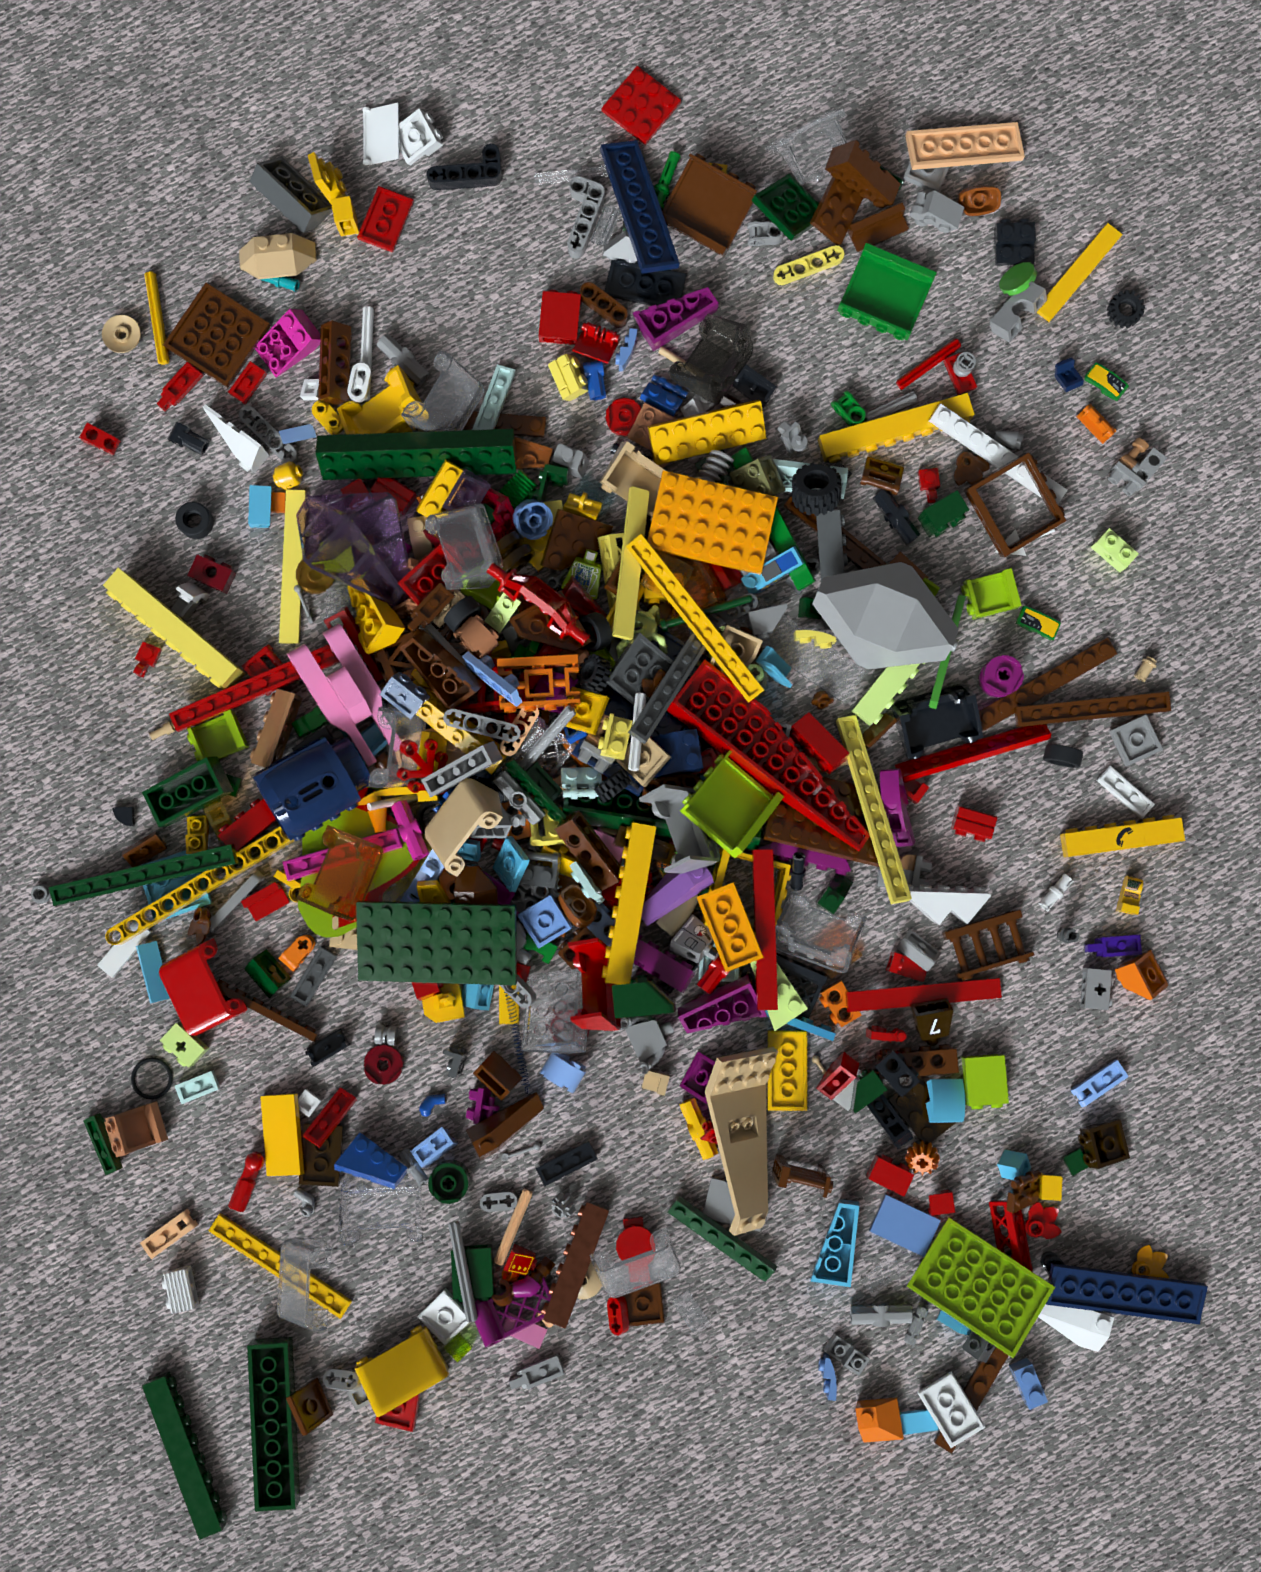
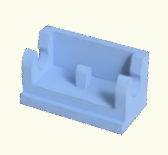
[410,1127,458,1168]

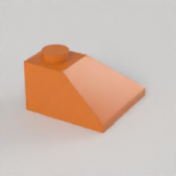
[1115,950,1169,1000]
[855,1397,904,1443]

